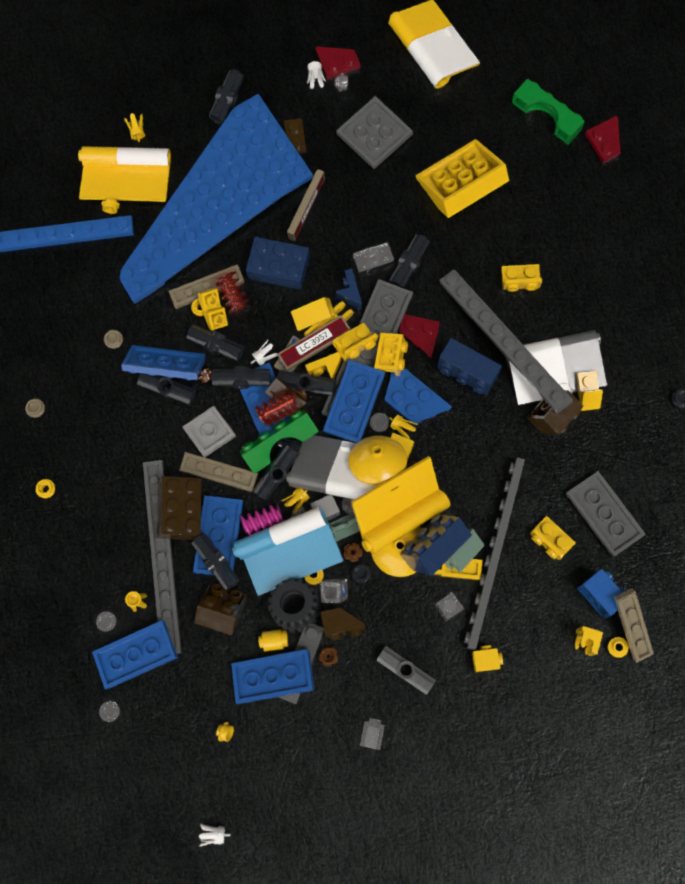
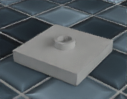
[183,406,236,458]

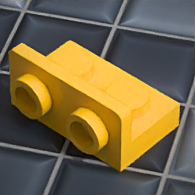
[501,264,542,292]
[332,323,378,361]
[374,333,408,376]
[530,516,576,560]

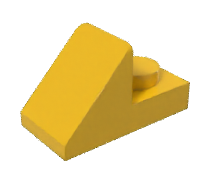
[305,352,342,379]
[576,371,603,411]

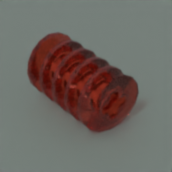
[215,271,249,314]
[255,390,299,426]

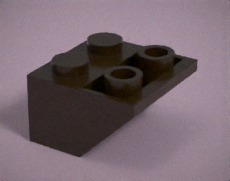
[194,582,247,635]
[321,608,366,641]

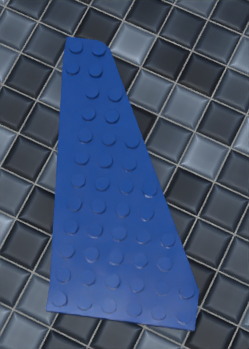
[120,94,313,304]

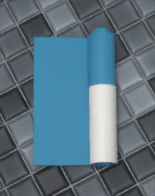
[232,506,344,596]

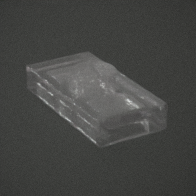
[353,242,394,272]

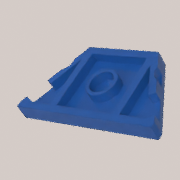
[385,368,452,425]

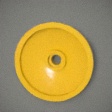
[348,436,407,486]
[371,526,422,577]

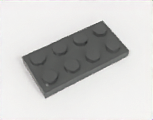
[566,471,646,557]

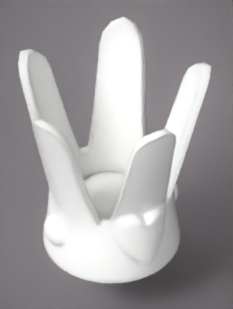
[307,61,326,89]
[251,340,278,366]
[199,824,230,846]

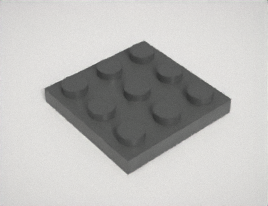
[336,96,413,169]

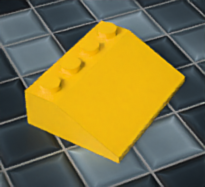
[416,139,509,218]

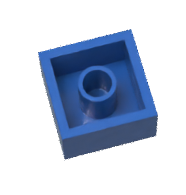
[577,569,625,619]

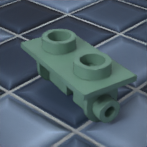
[329,513,360,542]

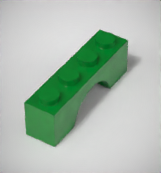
[512,79,585,145]
[240,408,319,474]

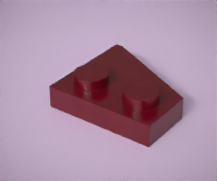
[315,47,360,80]
[585,116,620,163]
[399,314,440,358]

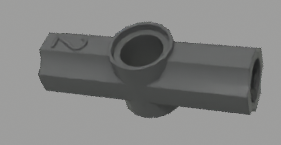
[376,646,436,695]

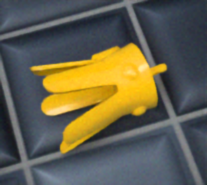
[124,113,145,142]
[389,415,418,439]
[281,488,310,514]
[125,591,147,612]

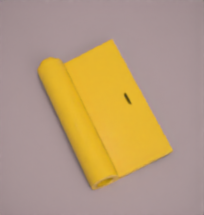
[351,456,450,554]

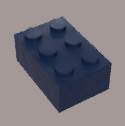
[246,237,310,290]
[438,338,502,395]
[399,514,472,576]

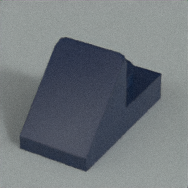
[335,269,362,310]

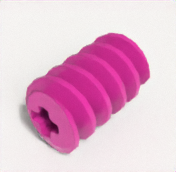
[240,504,283,535]

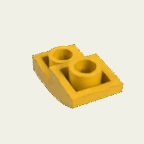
[198,288,228,331]

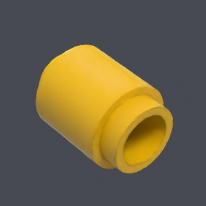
[259,629,288,652]

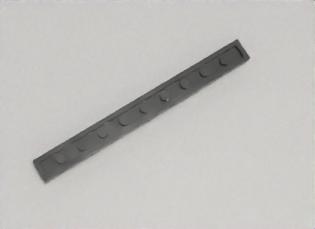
[439,270,573,413]
[464,457,525,650]
[143,460,182,654]

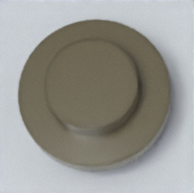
[104,330,123,349]
[25,399,45,418]

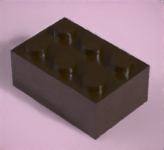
[157,476,201,540]

